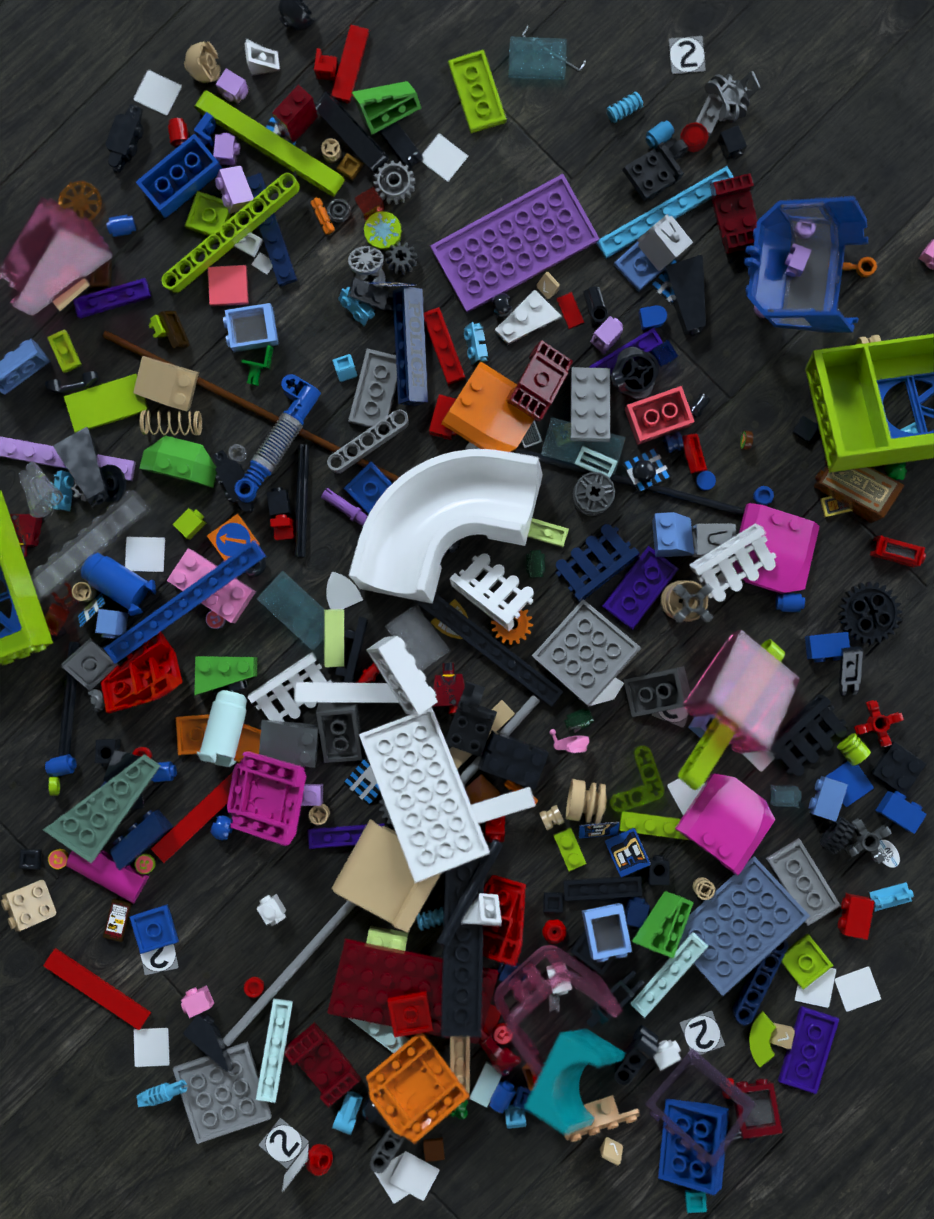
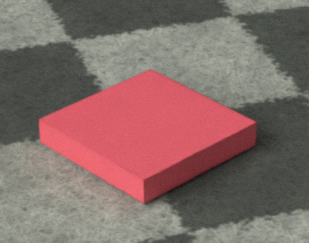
[208,265,248,306]

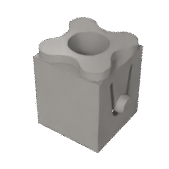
[637,214,693,271]
[692,523,736,557]

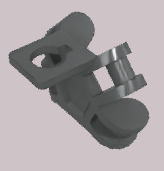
[705,71,760,123]

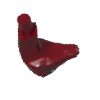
[478,1028,521,1076]

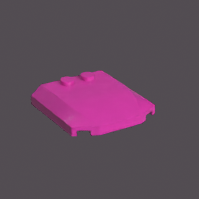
[732,503,819,594]
[227,751,306,845]
[675,774,775,875]

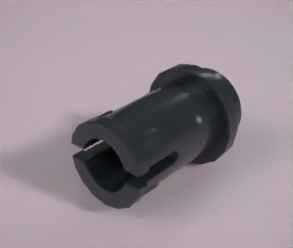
[689,393,711,419]

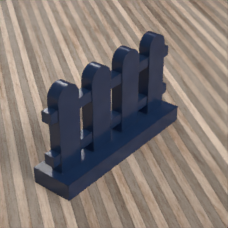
[556,524,640,603]

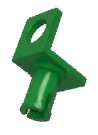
[241,345,274,386]

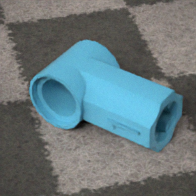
[332,1091,363,1135]

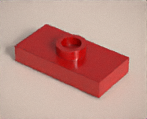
[682,434,707,473]

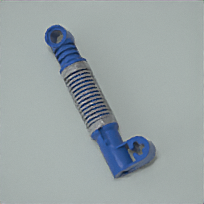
[235,374,321,503]

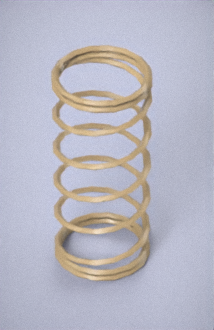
[140,410,202,435]

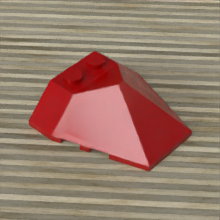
[101,632,182,713]
[483,875,526,966]

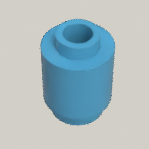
[646,120,675,149]

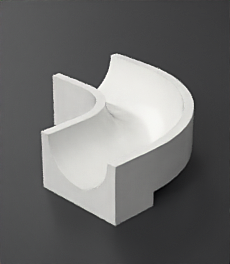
[349,449,543,604]

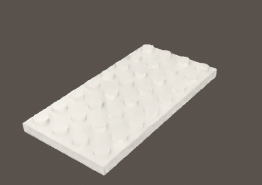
[359,707,490,883]

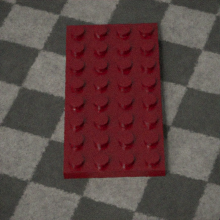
[327,939,498,1044]

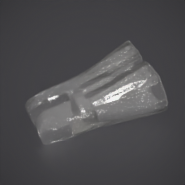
[18,462,64,518]

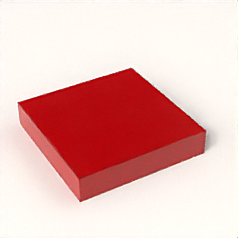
[388,991,433,1038]

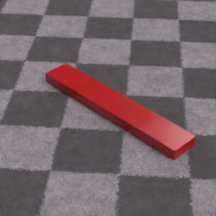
[151,772,233,863]
[43,948,151,1030]

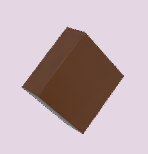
[423,1137,445,1162]

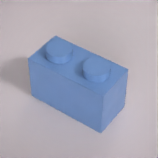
[96,609,128,638]
[809,776,848,822]

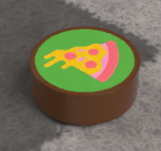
[740,430,753,450]

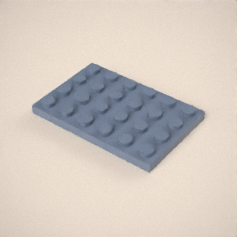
[678,856,810,996]

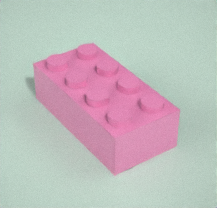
[167,548,256,623]

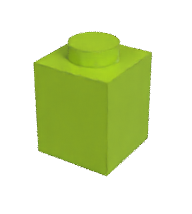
[173,508,206,539]

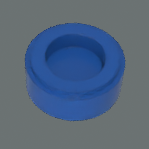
[696,471,716,491]
[753,486,774,506]

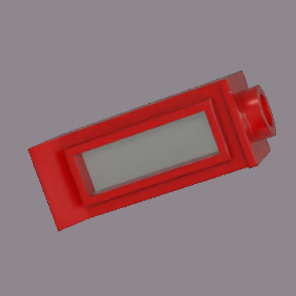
[870,535,926,567]

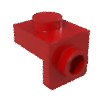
[270,515,294,540]
[485,816,505,843]

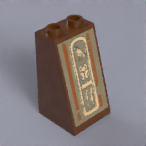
[814,461,904,523]

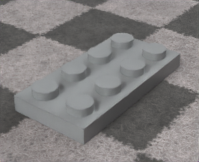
[571,367,610,442]

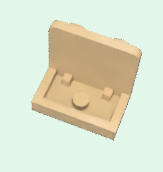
[1,880,56,932]

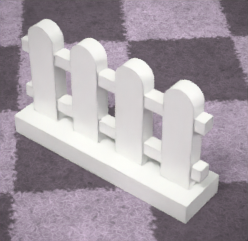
[689,523,777,602]
[450,553,534,631]
[247,652,333,722]

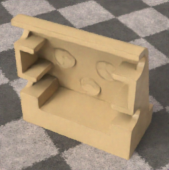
[332,819,441,933]

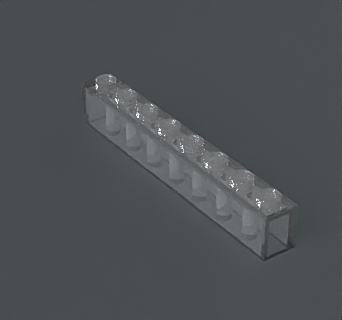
[31,490,152,604]

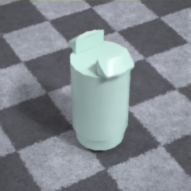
[197,690,247,767]

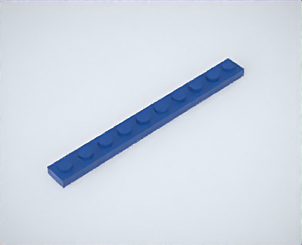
[104,540,266,664]

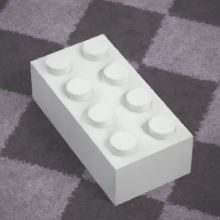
[366,636,438,715]

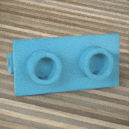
[338,287,375,326]
[464,322,488,365]
[51,470,74,511]
[869,882,914,911]

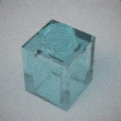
[771,785,801,807]

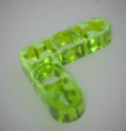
[610,745,664,812]

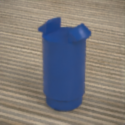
[80,553,156,616]

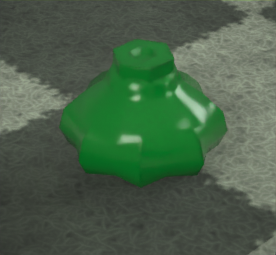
[884,462,907,480]
[450,1099,468,1120]

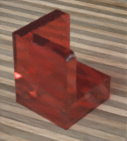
[355,187,384,220]
[44,603,70,636]

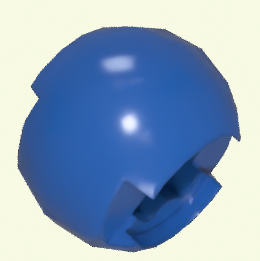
[210,815,233,840]

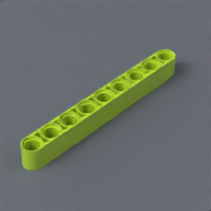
[194,90,345,197]
[161,173,300,293]
[678,639,785,790]

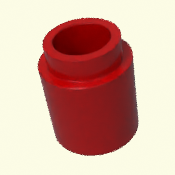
[168,118,189,148]

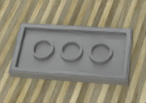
[348,349,397,431]
[766,838,841,926]

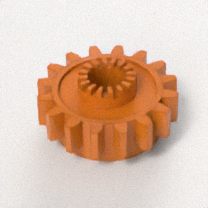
[491,608,533,645]

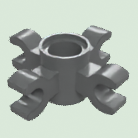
[672,584,713,623]
[844,818,892,864]

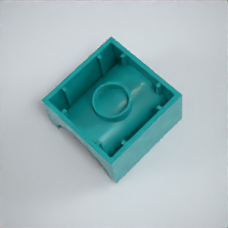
[525,1029,626,1135]

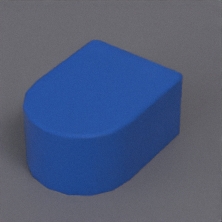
[639,306,667,330]

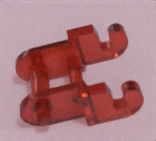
[51,582,79,611]

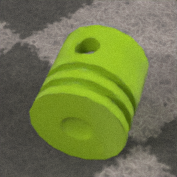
[837,733,871,766]

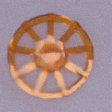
[59,181,102,223]

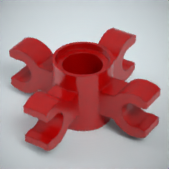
[854,700,904,747]

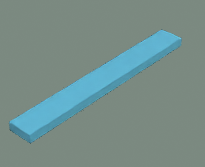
[596,166,733,259]

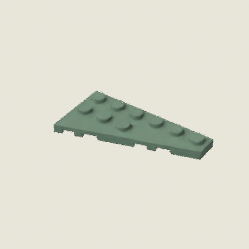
[43,755,161,863]

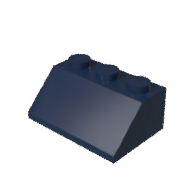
[110,809,173,871]

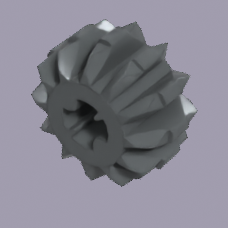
[385,241,417,275]

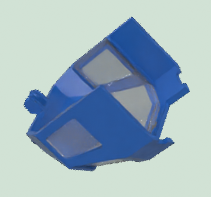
[744,197,868,333]

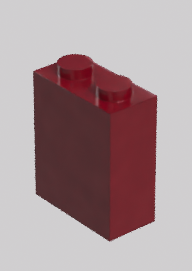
[272,85,318,144]

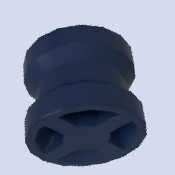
[663,431,684,453]

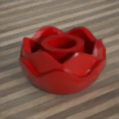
[542,919,567,944]

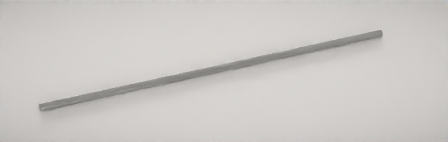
[223,695,540,1046]

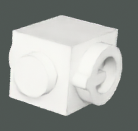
[256,894,286,926]

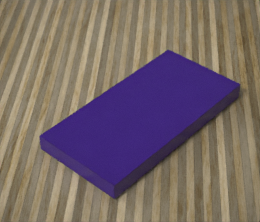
[602,546,679,630]
[778,1006,839,1094]

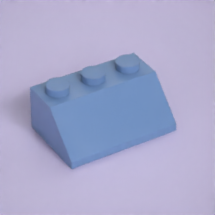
[0,339,50,395]

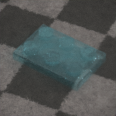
[509,37,567,80]

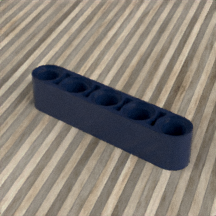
[732,939,788,1025]

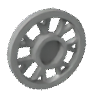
[348,246,384,275]

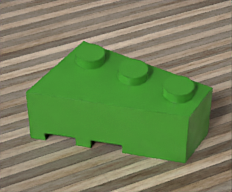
[351,81,421,134]
[195,656,257,695]
[632,891,694,958]

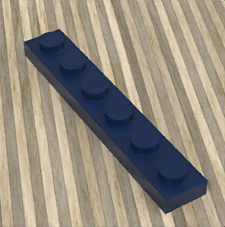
[246,173,297,287]

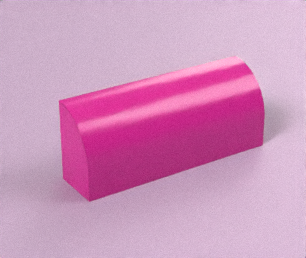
[66,850,149,904]

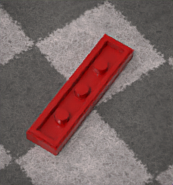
[331,25,369,103]
[424,307,465,385]

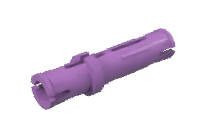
[321,488,368,526]

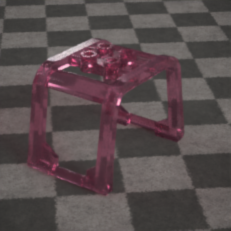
[494,945,621,1078]

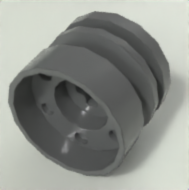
[572,472,615,516]

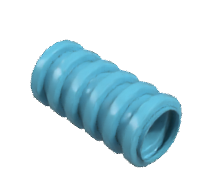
[607,92,643,123]
[416,907,443,931]

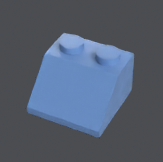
[652,512,694,557]

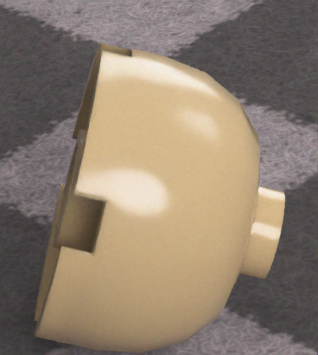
[184,41,220,83]

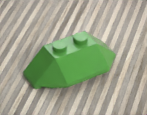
[139,435,217,488]

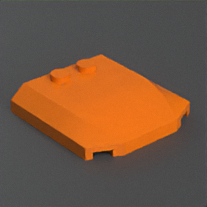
[441,362,534,453]
[366,1033,470,1143]

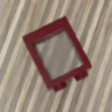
[733,1078,782,1139]

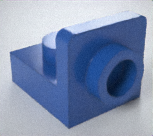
[194,112,216,148]

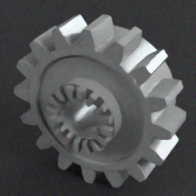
[373,161,415,205]

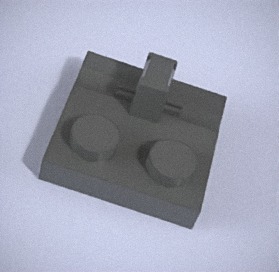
[61,638,118,691]

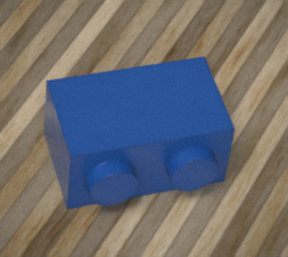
[805,632,850,662]
[875,791,927,834]

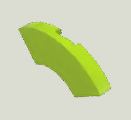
[749,1011,776,1067]

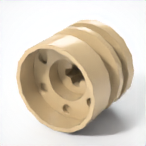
[661,581,708,621]
[566,779,607,824]

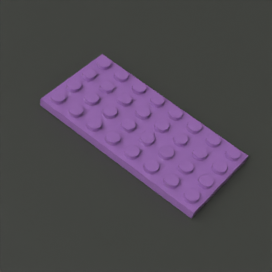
[430,174,600,313]

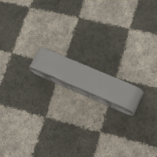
[327,410,409,473]

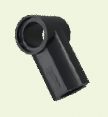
[583,286,608,328]

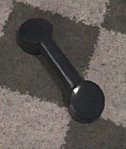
[45,371,99,394]

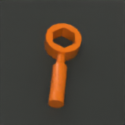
[828,257,877,277]

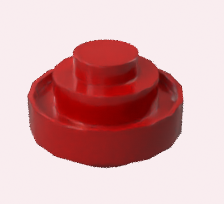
[680,122,708,152]
[306,1144,333,1176]

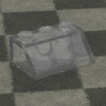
[385,604,451,671]

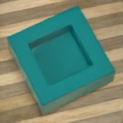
[685,1190,707,1213]

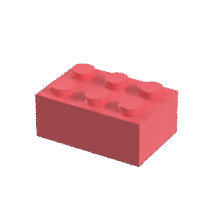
[624,386,695,445]

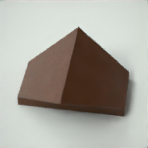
[465,774,500,805]

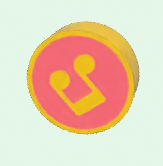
[48,849,69,869]

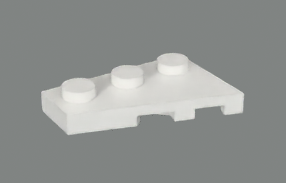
[495,290,562,345]

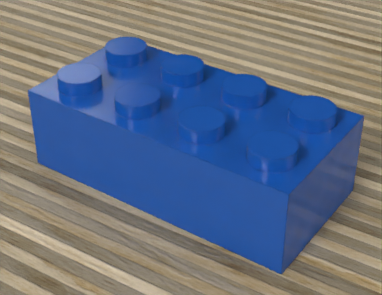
[136,134,222,218]

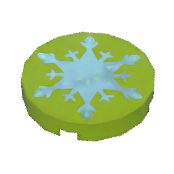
[364,211,402,250]

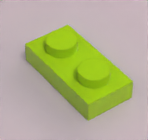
[47,329,82,373]
[553,827,586,871]

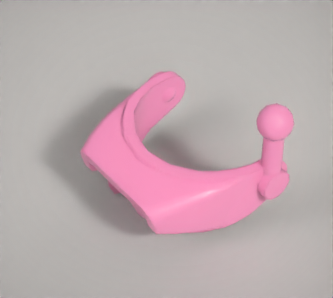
[549,729,589,753]

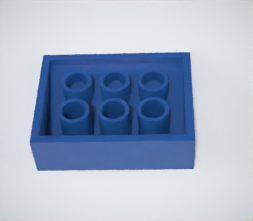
[658,1099,729,1195]

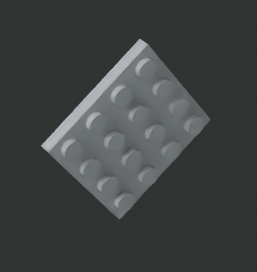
[532,599,641,706]
[173,1042,272,1144]

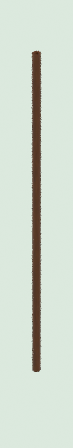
[103,331,400,482]

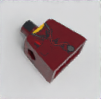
[10,514,43,558]
[433,663,465,706]

